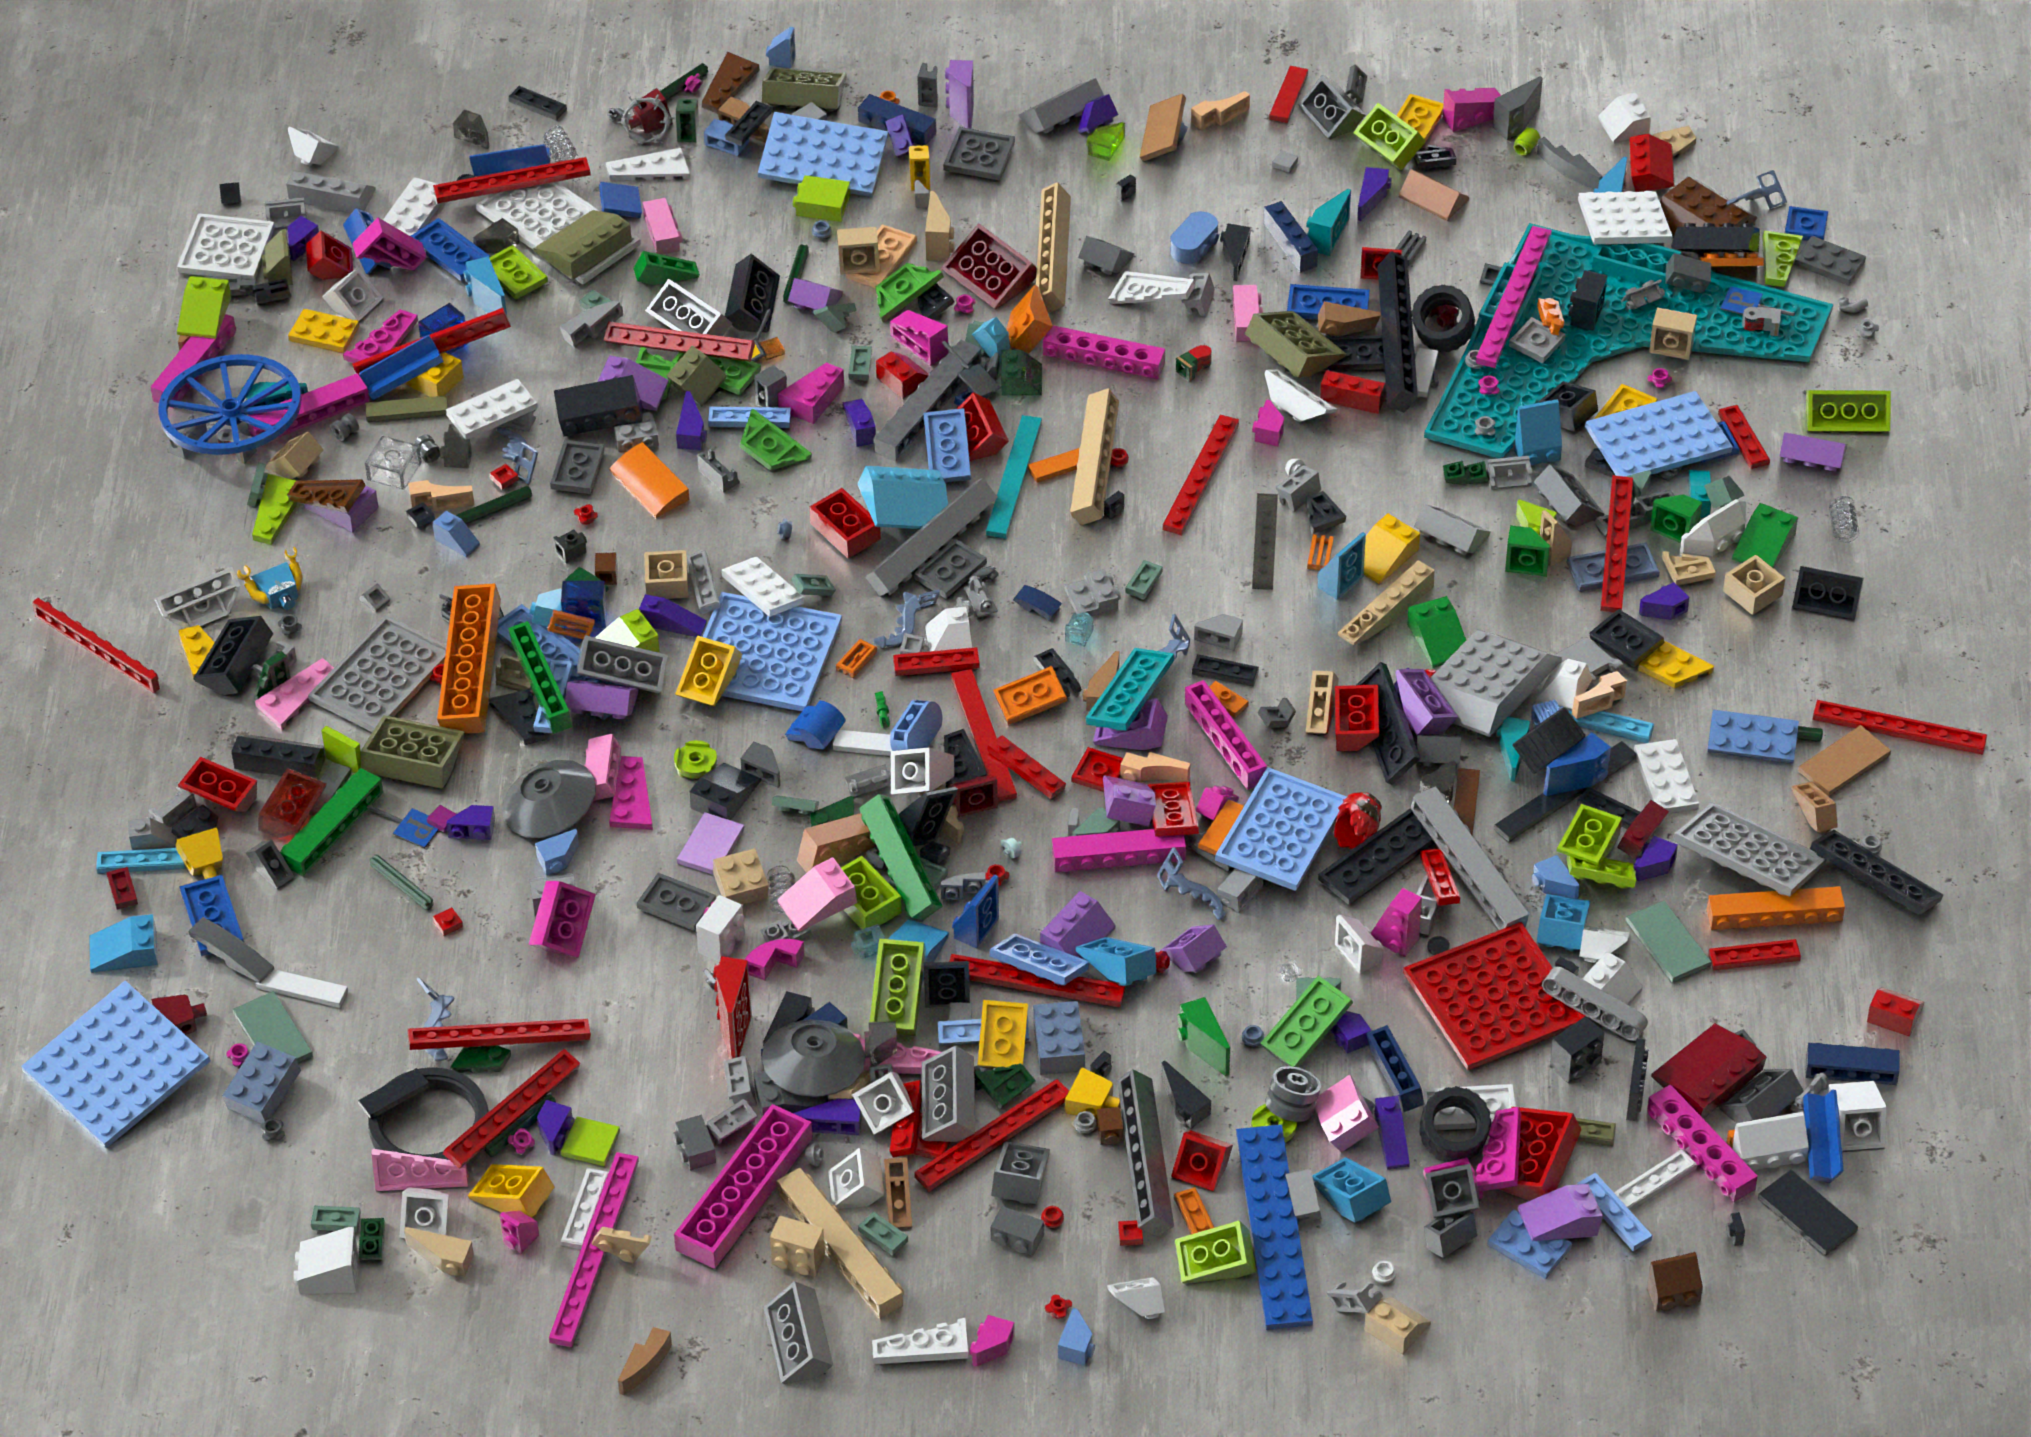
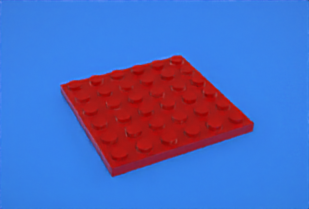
[1403,922,1585,1071]

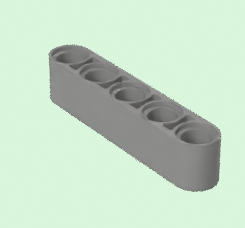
[1542,967,1648,1041]

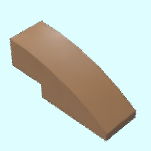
[618,1327,672,1395]

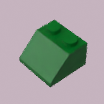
[1650,494,1702,543]
[1505,525,1550,577]

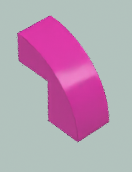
[744,939,805,981]

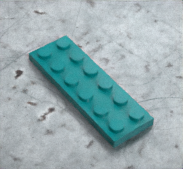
[1085,648,1175,731]

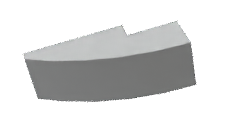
[560,300,623,347]
[1416,875,1439,935]

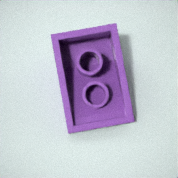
[597,355,669,411]
[304,486,379,533]
[1395,669,1458,735]
[1093,698,1168,750]
[1103,775,1156,826]
[1518,1184,1603,1241]

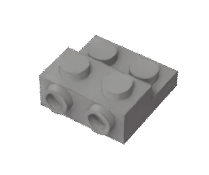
[613,412,659,452]
[1065,569,1121,619]

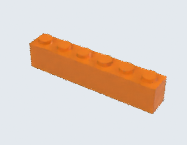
[1707,886,1845,930]

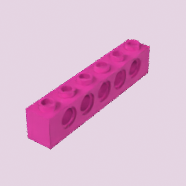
[1043,325,1165,379]
[1185,680,1267,790]
[1647,1085,1758,1202]

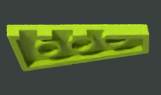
[1762,230,1803,287]
[252,474,298,545]

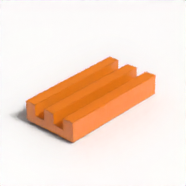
[1307,534,1334,570]
[547,610,595,639]
[836,639,877,678]

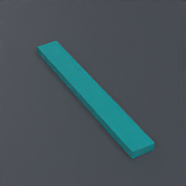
[986,415,1042,539]

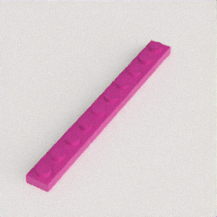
[1476,226,1552,368]
[549,1152,639,1347]

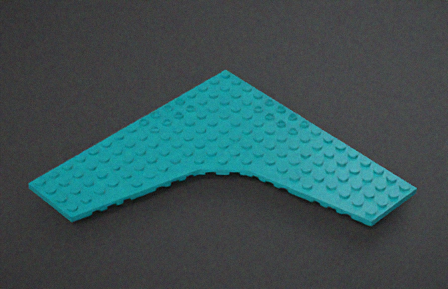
[1424,223,1833,459]

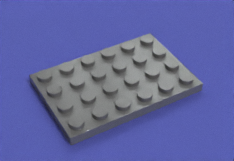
[308,615,447,732]
[1672,802,1827,897]

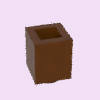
[595,552,618,585]
[1097,1107,1123,1145]

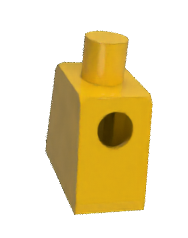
[909,146,930,190]
[176,827,223,879]
[1065,1068,1121,1119]

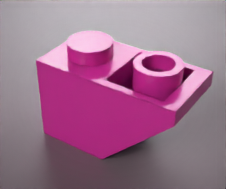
[1252,399,1284,446]
[1196,785,1239,820]
[500,1210,539,1253]
[969,1315,1015,1367]

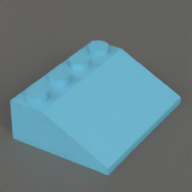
[858,466,948,529]

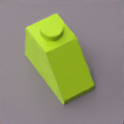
[1516,499,1557,535]

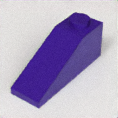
[1357,167,1392,221]
[676,391,707,450]
[842,399,876,447]
[639,594,707,637]
[1374,1095,1410,1169]
[793,1098,862,1136]

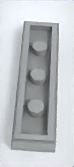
[687,550,721,614]

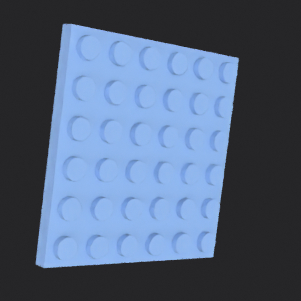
[703,592,842,711]
[21,981,211,1148]

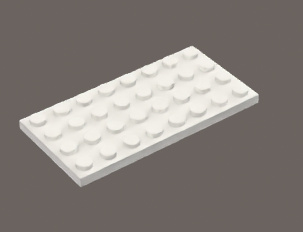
[476,182,641,284]

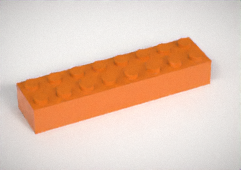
[437,583,501,734]

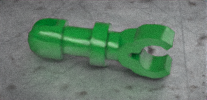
[875,691,890,728]

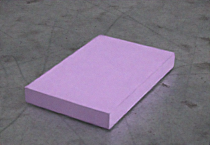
[677,812,744,875]

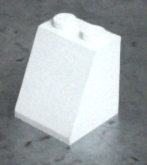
[891,748,954,795]
[1829,1081,1886,1151]
[294,1227,359,1294]

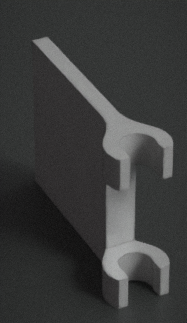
[1554,637,1623,691]

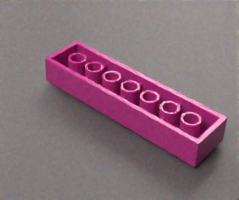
[674,1104,812,1269]

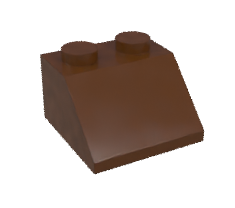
[1647,1252,1703,1311]

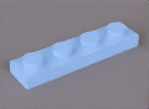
[708,407,791,428]
[533,660,573,733]
[938,1016,1029,1046]
[1577,1173,1652,1251]

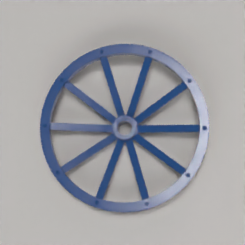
[158,354,302,455]

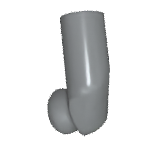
[1838,297,1868,313]

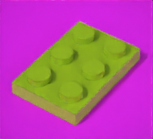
[489,245,548,299]
[1567,855,1636,888]

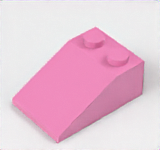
[777,857,857,932]
[1315,1075,1379,1152]

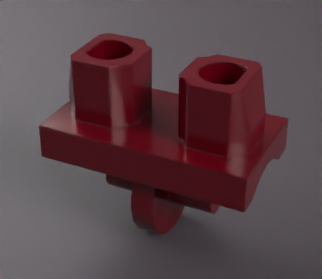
[1427,305,1459,328]

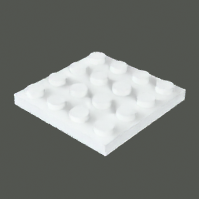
[1578,191,1672,244]
[177,213,275,280]

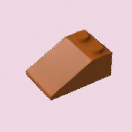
[1006,285,1053,353]

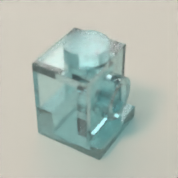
[1065,612,1094,647]
[851,924,885,959]

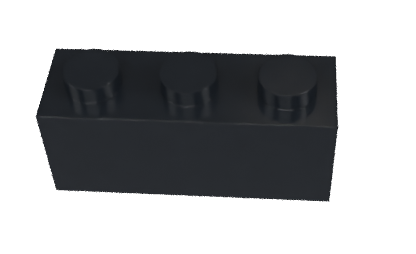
[1792,566,1864,619]

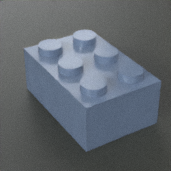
[1033,1001,1085,1075]
[222,1041,301,1123]

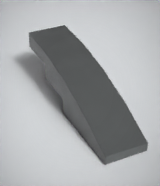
[1537,137,1602,190]
[1595,490,1675,537]
[188,917,274,983]

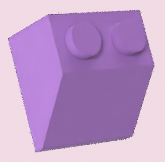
[788,278,843,313]
[1160,924,1227,973]

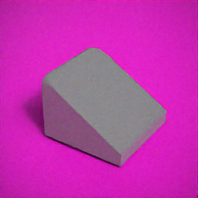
[915,180,930,208]
[359,583,391,611]

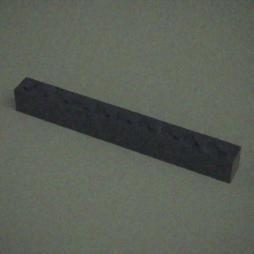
[1378,251,1418,413]

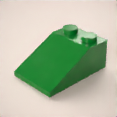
[1732,503,1798,569]
[1407,596,1466,668]
[1177,997,1230,1076]

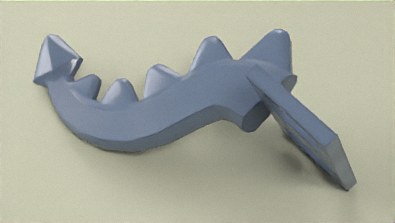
[1726,170,1787,209]
[496,427,538,484]
[873,589,940,649]
[1158,614,1191,660]
[1157,847,1227,921]
[416,977,455,1061]

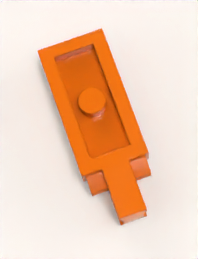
[1537,298,1564,336]

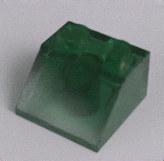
[1001,350,1042,395]

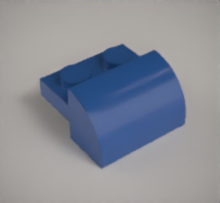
[785,700,846,749]

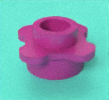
[685,73,702,93]
[954,294,976,313]
[1648,368,1672,388]
[1478,376,1500,395]
[226,1043,250,1067]
[508,1128,535,1154]

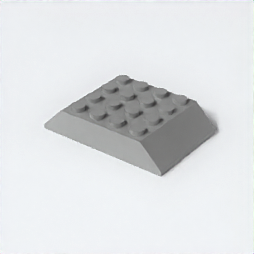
[1430,629,1562,737]

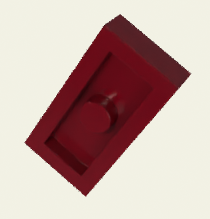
[106,867,138,910]

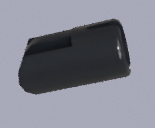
[252,278,292,305]

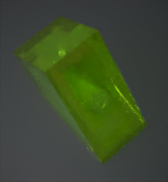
[1086,122,1125,161]

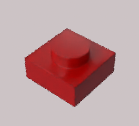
[489,464,519,490]
[433,907,463,936]
[1118,1220,1143,1246]

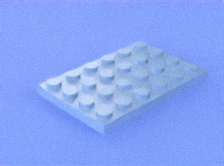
[758,112,888,197]
[1585,391,1732,477]
[1215,767,1347,891]

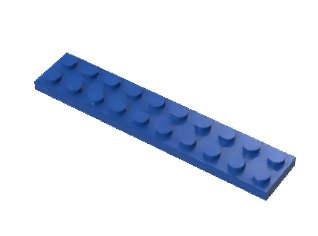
[1236,1124,1313,1330]

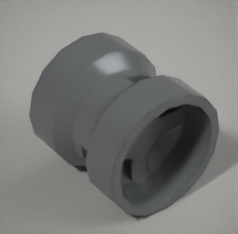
[331,413,359,441]
[414,435,441,463]

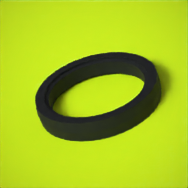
[368,1067,489,1160]

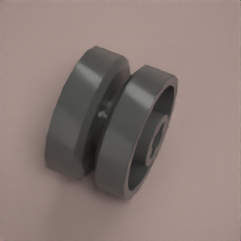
[1265,1066,1322,1122]

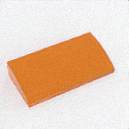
[609,442,690,518]

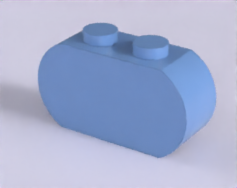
[1170,211,1219,264]
[890,700,943,751]

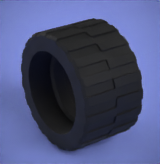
[1411,284,1476,352]
[1513,707,1586,774]
[1419,1086,1491,1162]

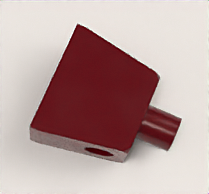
[628,88,673,134]
[151,994,207,1035]

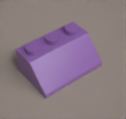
[945,60,974,129]
[1779,432,1847,471]
[565,680,639,719]
[1040,891,1115,960]

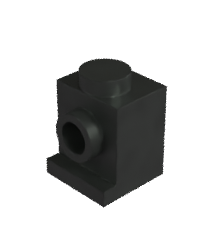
[553,529,587,563]

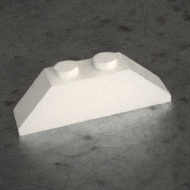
[1265,369,1337,422]
[1680,499,1747,556]
[155,567,240,628]

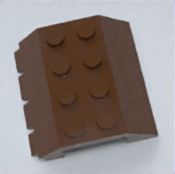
[1660,176,1757,257]

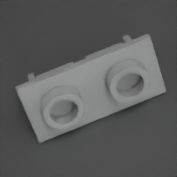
[1621,280,1665,310]
[964,576,998,617]
[845,764,891,797]
[1790,1073,1829,1114]

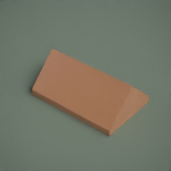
[1399,169,1469,221]

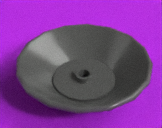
[503,760,596,838]
[761,1019,866,1097]

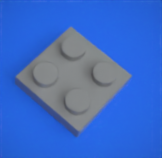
[1509,317,1565,363]

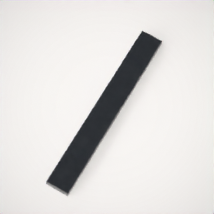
[1494,741,1637,842]

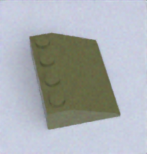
[762,68,847,111]
[533,210,632,280]
[1245,311,1346,378]
[361,715,465,788]

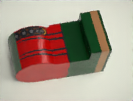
[1176,345,1212,381]

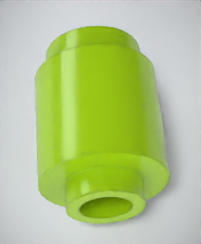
[1513,128,1541,156]

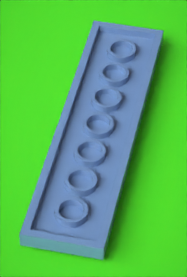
[497,604,625,720]

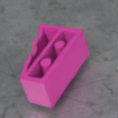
[1443,88,1501,132]
[352,217,427,271]
[890,310,949,366]
[778,363,844,424]
[1371,888,1422,957]

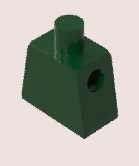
[675,98,699,142]

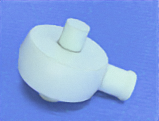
[1000,838,1022,858]

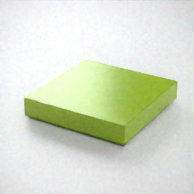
[321,726,361,774]
[561,1116,620,1167]

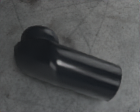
[441,598,452,623]

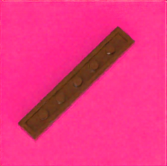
[1447,768,1480,873]

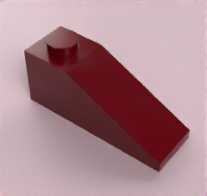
[1617,800,1669,859]

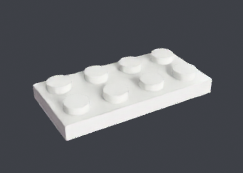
[383,177,442,236]
[446,379,538,440]
[722,557,804,617]
[1634,739,1699,814]
[1422,1084,1516,1130]

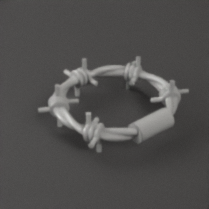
[617,94,675,144]

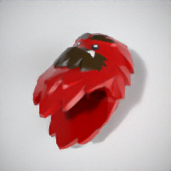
[1334,792,1382,850]

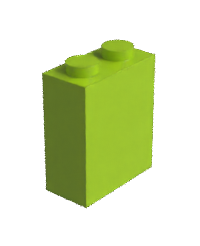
[793,175,851,222]

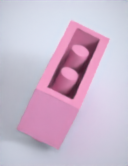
[643,198,682,255]
[1233,285,1263,342]
[584,734,621,801]

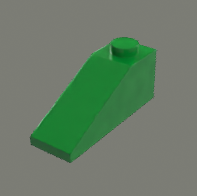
[633,251,700,285]

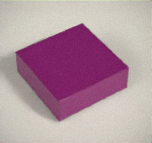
[427,805,456,833]

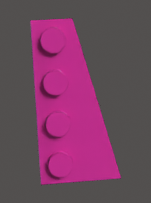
[343,309,418,363]
[609,756,653,830]
[1476,1107,1521,1192]

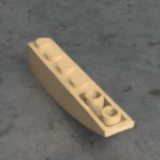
[1338,560,1435,645]

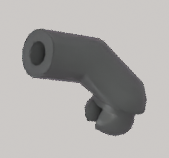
[607,108,633,121]
[967,566,999,584]

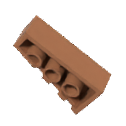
[797,813,877,873]

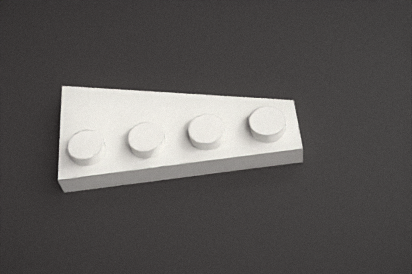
[605,148,690,181]
[1108,271,1196,304]
[872,1318,968,1364]

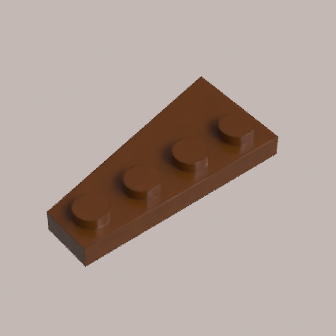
[702,51,760,114]
[287,479,366,513]

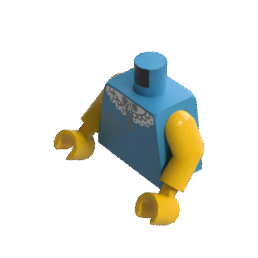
[237,547,303,610]

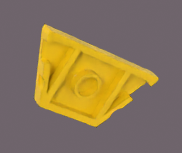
[1638,641,1714,689]

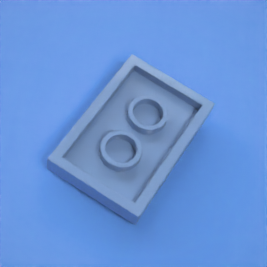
[1487,1209,1572,1279]

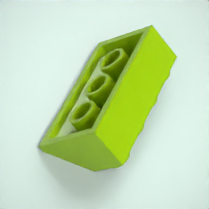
[1806,390,1891,431]

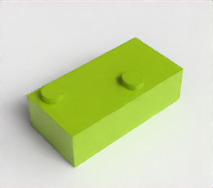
[869,938,926,1036]

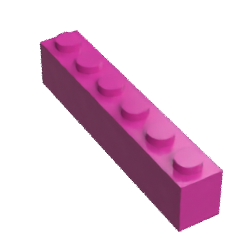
[150,314,236,408]
[247,373,369,438]
[1052,829,1186,872]

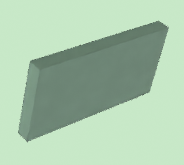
[1626,901,1711,983]
[233,991,313,1063]

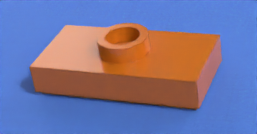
[1209,681,1249,718]

